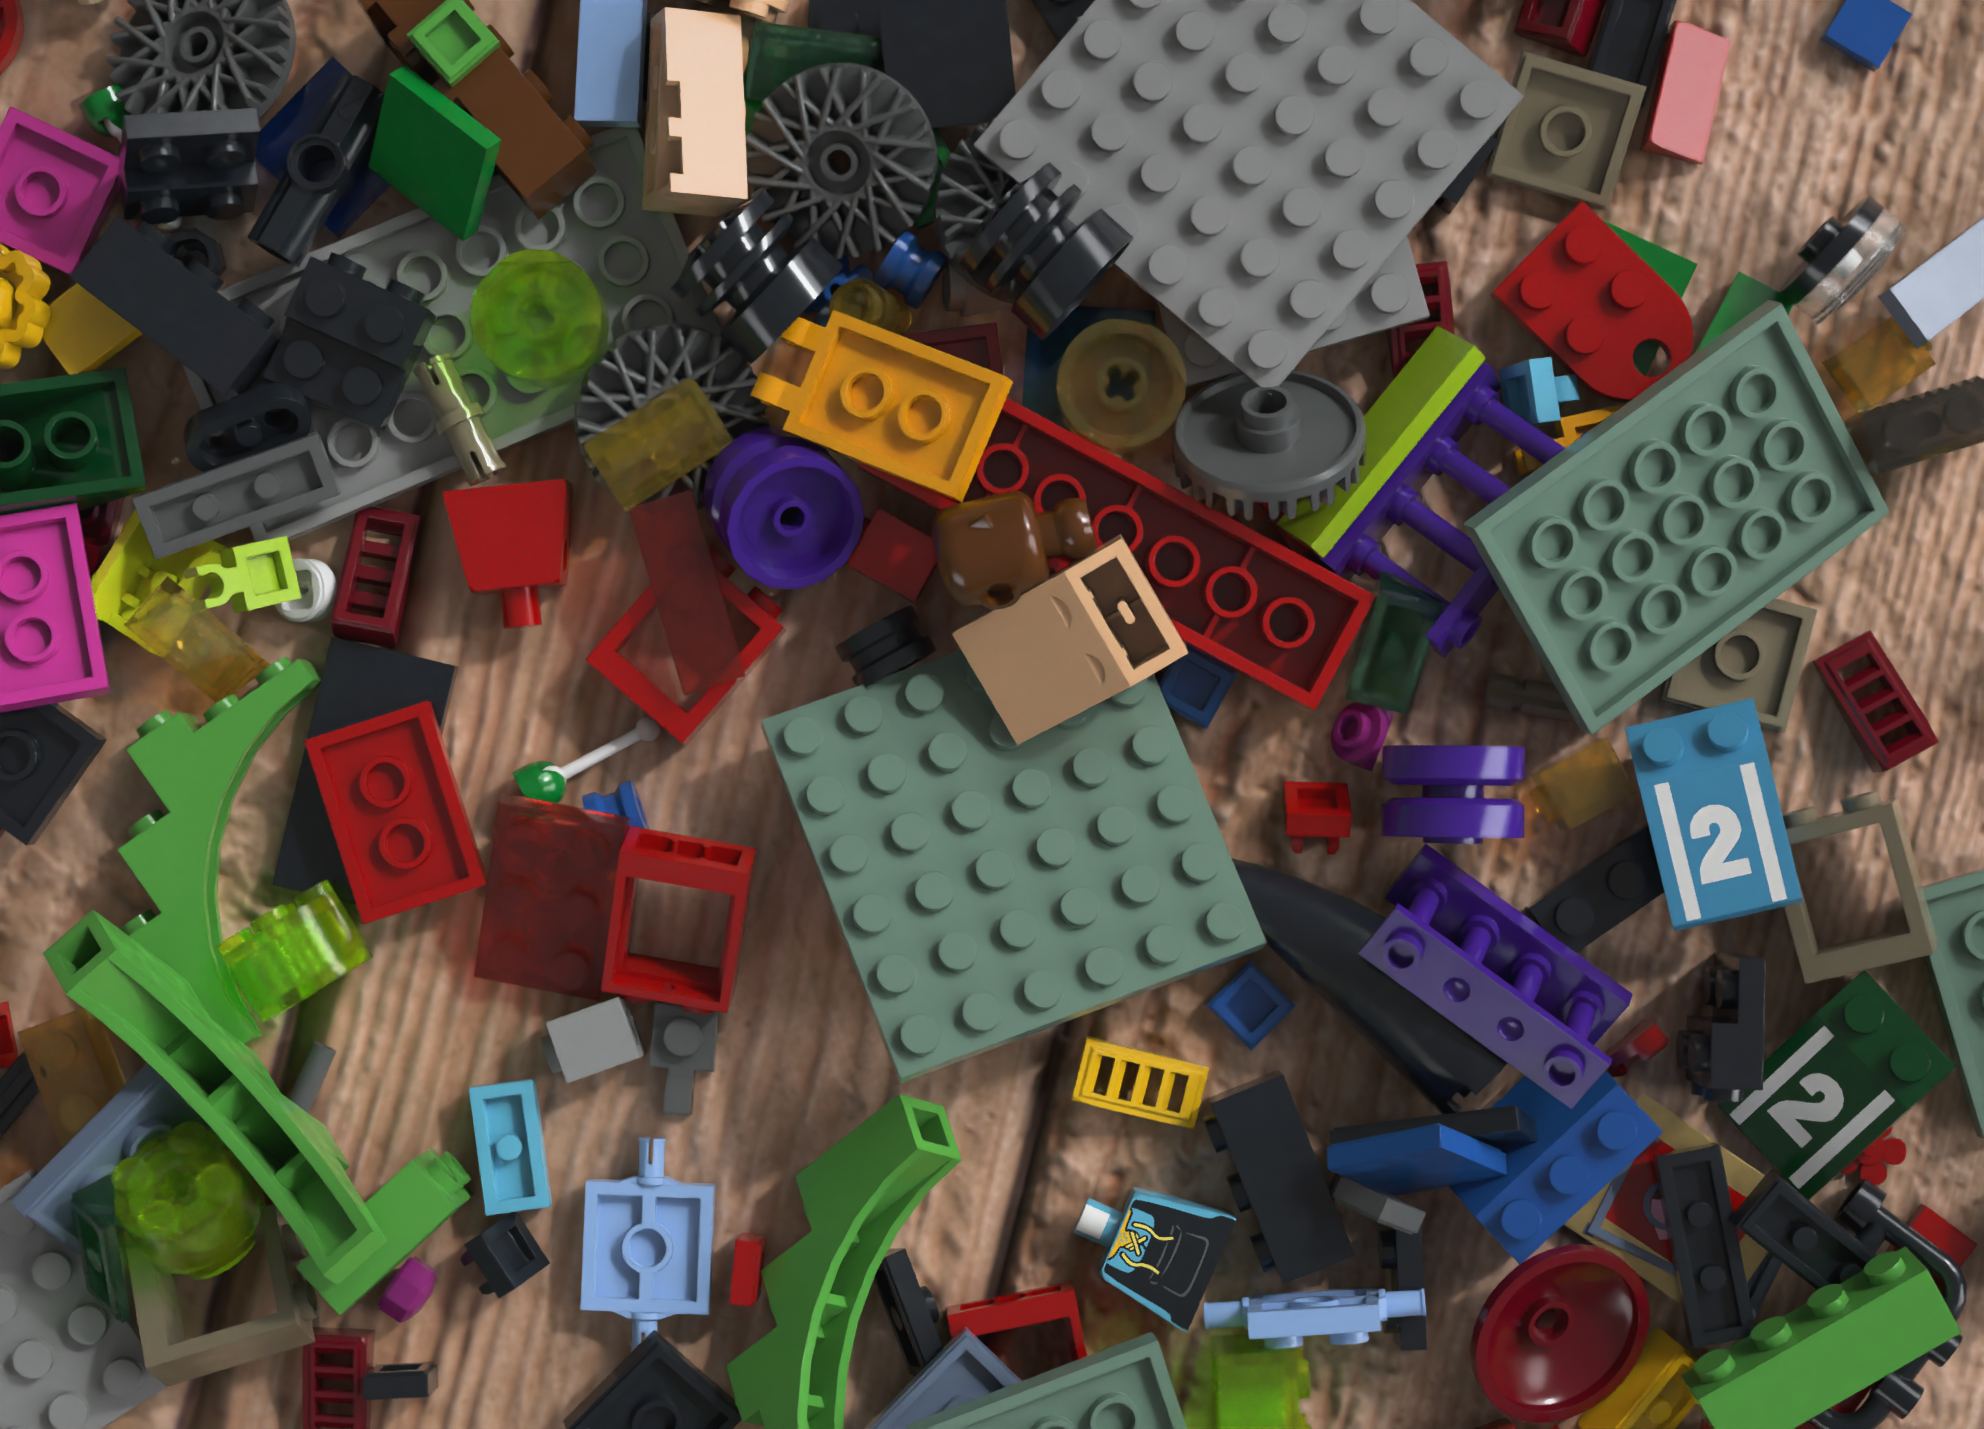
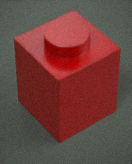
[847,508,938,605]

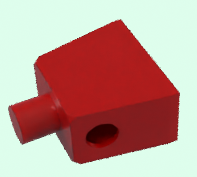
[443,478,573,629]

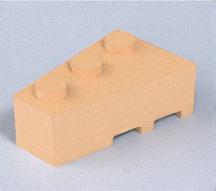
[642,7,749,217]

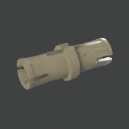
[413,352,507,486]

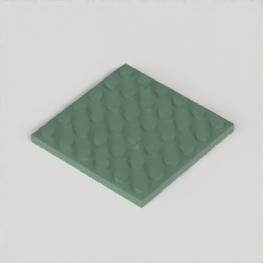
[761,650,1267,1084]

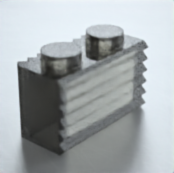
[1845,376,1984,476]

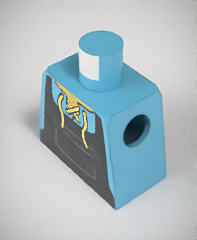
[1073,1187,1236,1332]

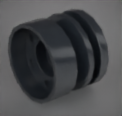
[959,162,1133,340]
[670,190,843,364]

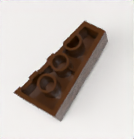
[357,0,597,220]

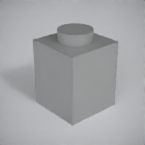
[541,996,646,1084]

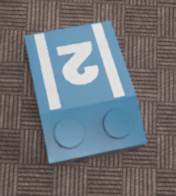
[1625,698,1803,931]

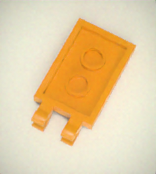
[750,310,1013,503]

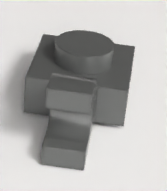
[649,1003,720,1115]

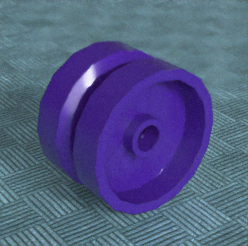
[702,425,864,589]
[1381,745,1525,844]

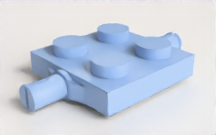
[580,1137,716,1353]
[1204,1286,1426,1349]

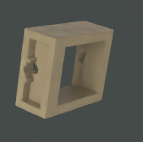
[1782,791,1939,984]
[126,1204,319,1387]

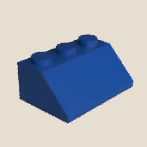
[1449,1071,1663,1265]

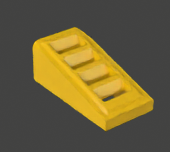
[1070,1035,1209,1130]

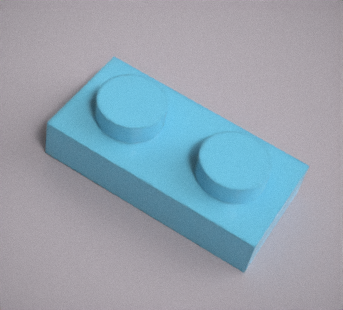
[469,1078,552,1216]

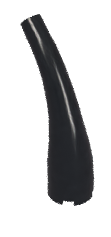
[1232,858,1508,1114]

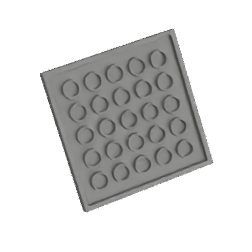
[974,0,1524,395]

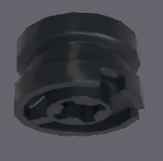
[835,605,937,688]

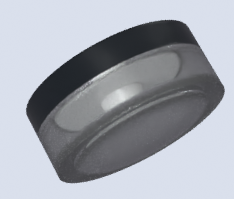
[1780,195,1907,325]

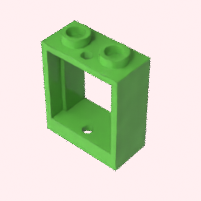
[296,1148,475,1316]

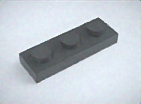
[132,432,341,559]

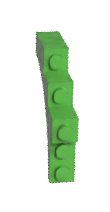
[117,657,322,1046]
[43,909,387,1285]
[726,1094,962,1429]

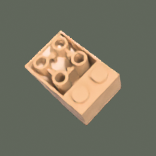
[952,534,1188,745]

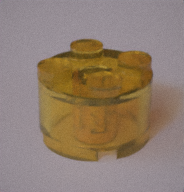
[1056,319,1186,455]

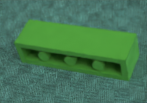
[1680,1246,1962,1429]

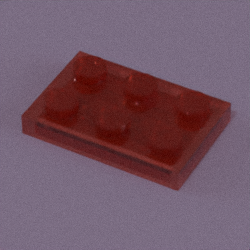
[474,793,630,1001]

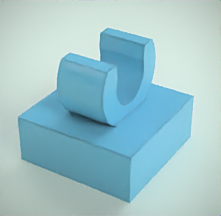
[1499,357,1580,428]

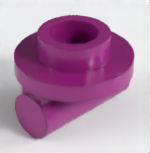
[1331,700,1395,772]

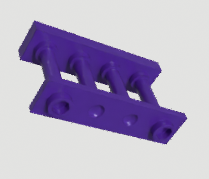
[1314,362,1587,659]
[1358,843,1633,1109]

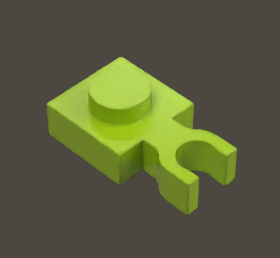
[183,536,302,614]

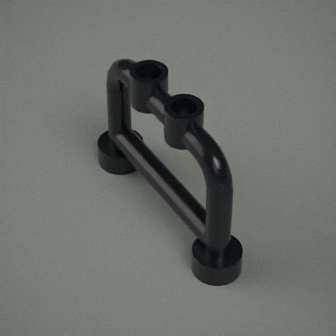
[1806,1178,1967,1429]

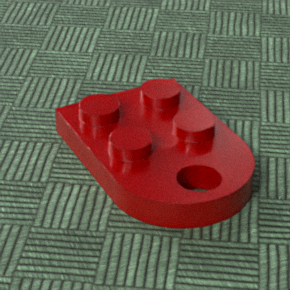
[1490,201,1693,402]

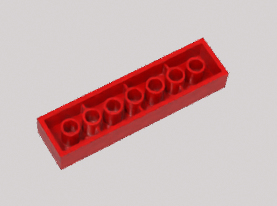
[857,398,1376,710]

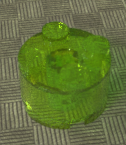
[470,249,609,388]
[216,879,373,1023]
[111,1121,266,1280]

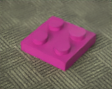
[0,106,120,275]

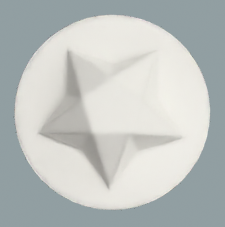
[275,558,338,622]

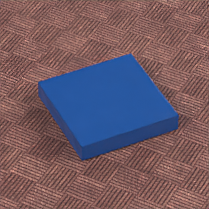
[1327,1123,1507,1196]

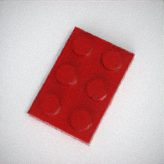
[304,701,489,924]

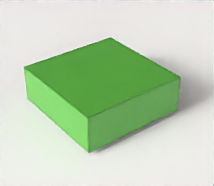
[406,0,501,88]

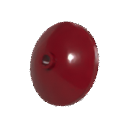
[1470,1244,1650,1423]

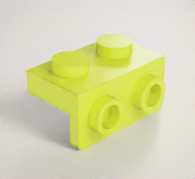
[91,509,228,658]

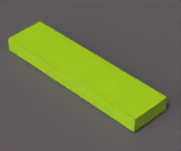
[1276,326,1486,558]

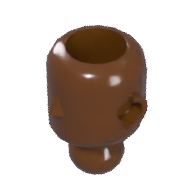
[931,491,1097,609]

